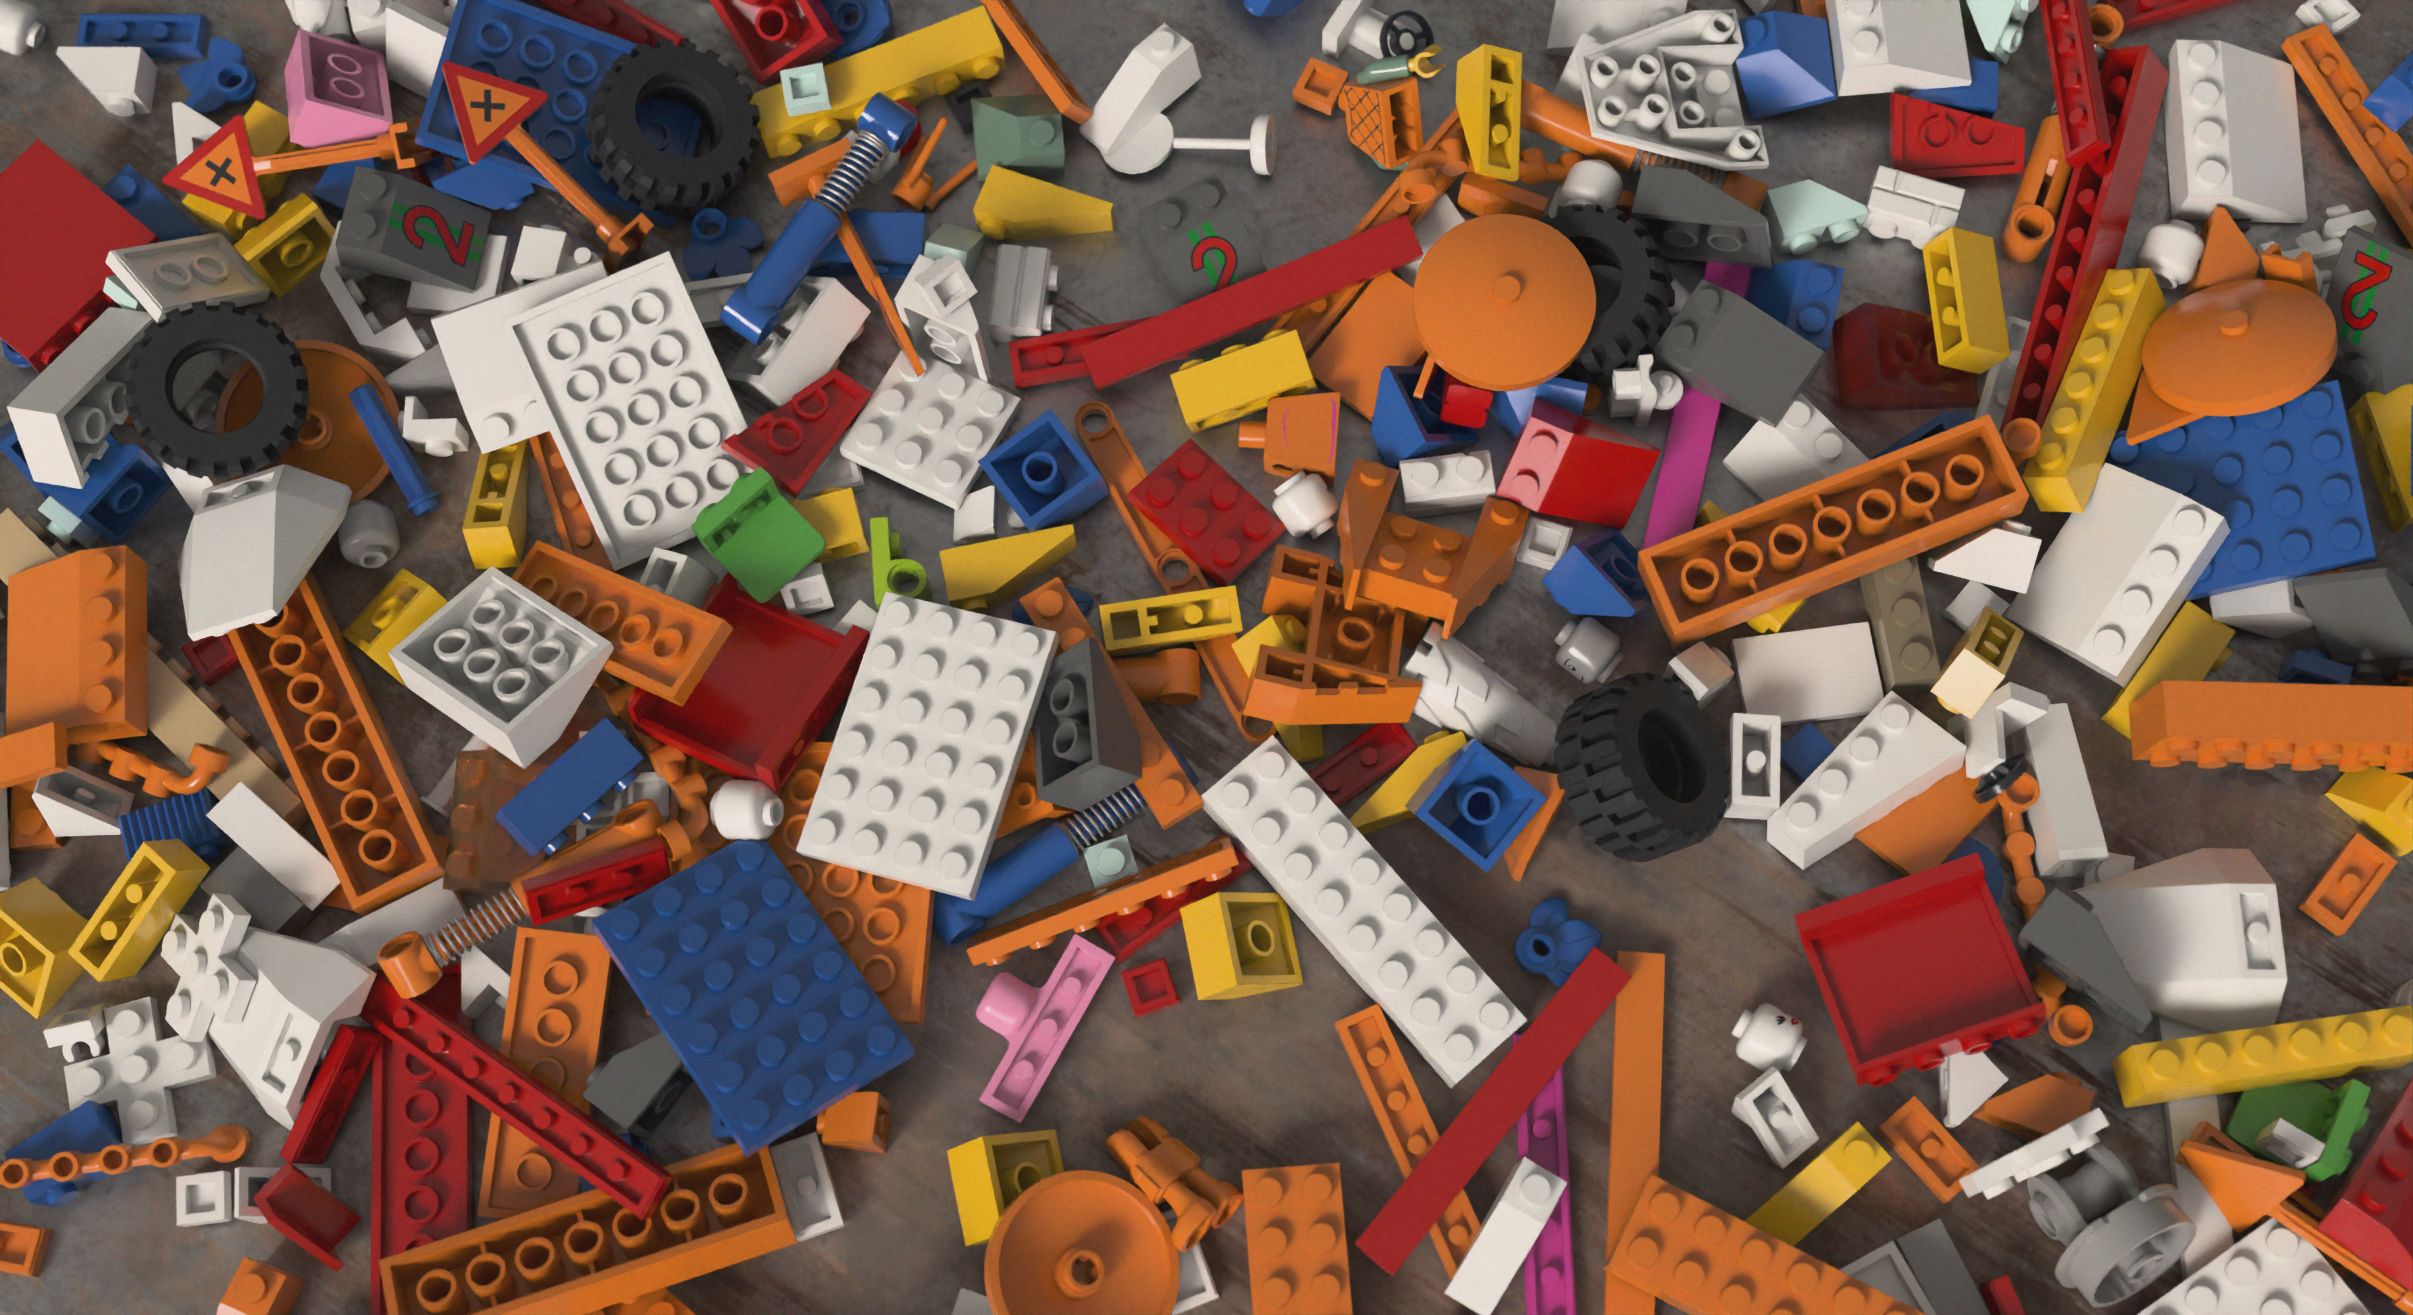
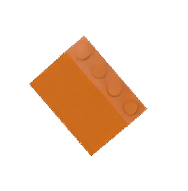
[6,545,147,745]

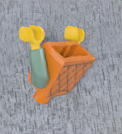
[1338,45,1445,171]

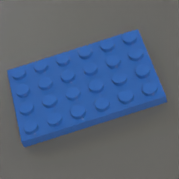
[414,0,702,230]
[2065,380,2378,602]
[592,839,914,1157]

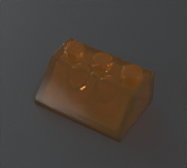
[442,749,560,898]

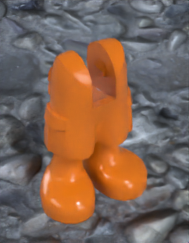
[1105,1115,1244,1253]

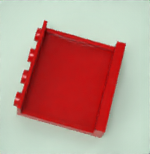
[0,139,160,374]
[627,572,870,795]
[1793,853,2046,1087]

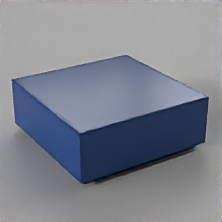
[1780,722,1835,784]

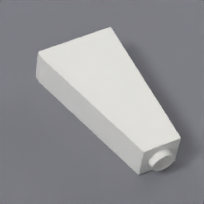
[2011,699,2108,880]

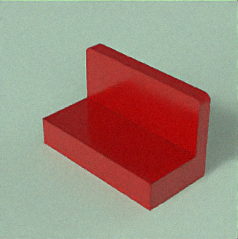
[253,1161,361,1272]

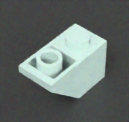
[1966,0,2040,64]
[1760,179,1868,256]

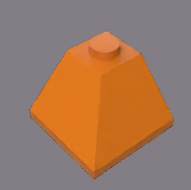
[1503,766,1565,882]

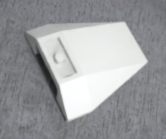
[1576,9,1770,171]
[177,464,352,641]
[2073,848,2287,1034]
[207,926,377,1131]

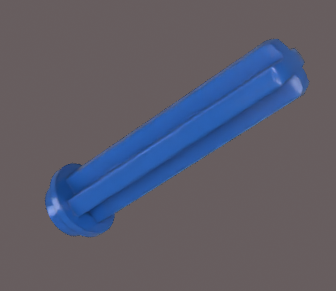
[349,383,440,518]

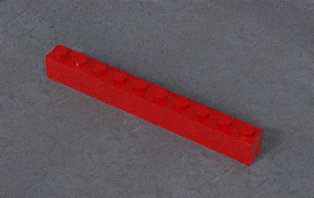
[2000,45,2169,434]

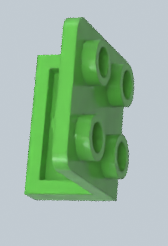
[691,466,826,603]
[2225,1079,2371,1185]

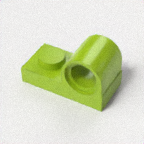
[870,516,932,612]

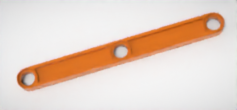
[1074,401,1279,746]

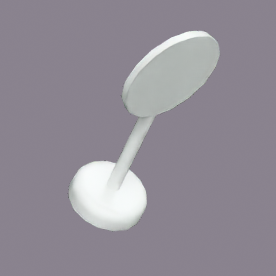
[1100,112,1277,175]

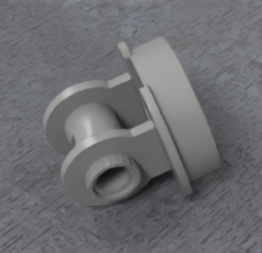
[2027,1142,2196,1307]

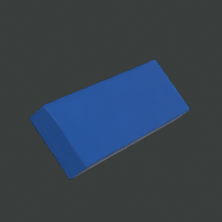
[76,13,210,58]

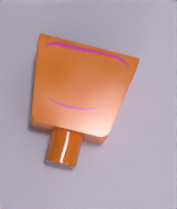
[1238,392,1341,488]

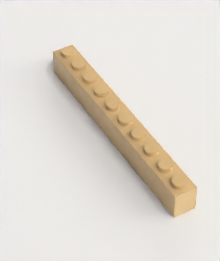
[0,508,311,831]

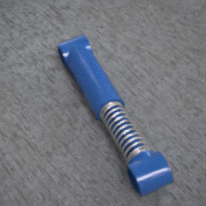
[720,92,918,346]
[933,741,1199,948]

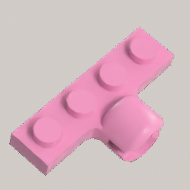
[976,934,1116,1124]

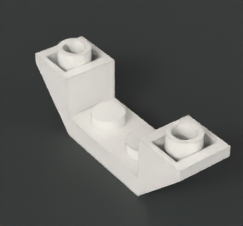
[319,220,435,367]

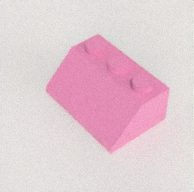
[284,29,393,149]

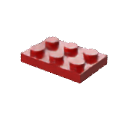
[1127,438,1287,587]

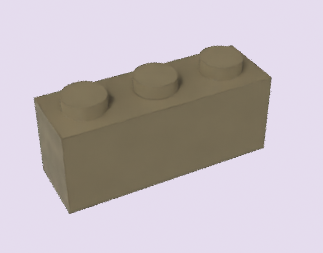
[1859,555,1941,697]

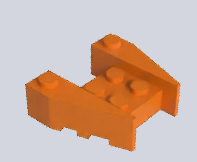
[1337,458,1530,640]
[1243,544,1429,725]

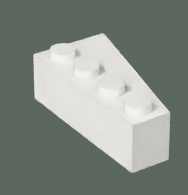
[7,307,159,489]
[1767,690,1967,870]

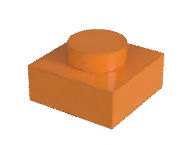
[1292,57,1349,116]

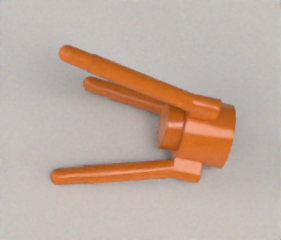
[890,117,977,213]

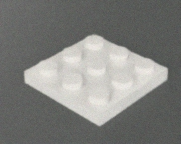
[839,350,1021,510]

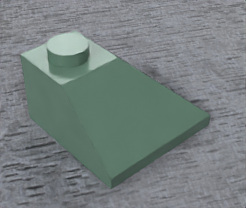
[971,94,1065,181]

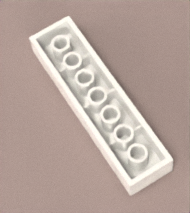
[1201,735,1527,1089]

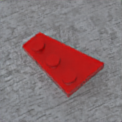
[1889,91,2025,179]
[721,368,873,499]

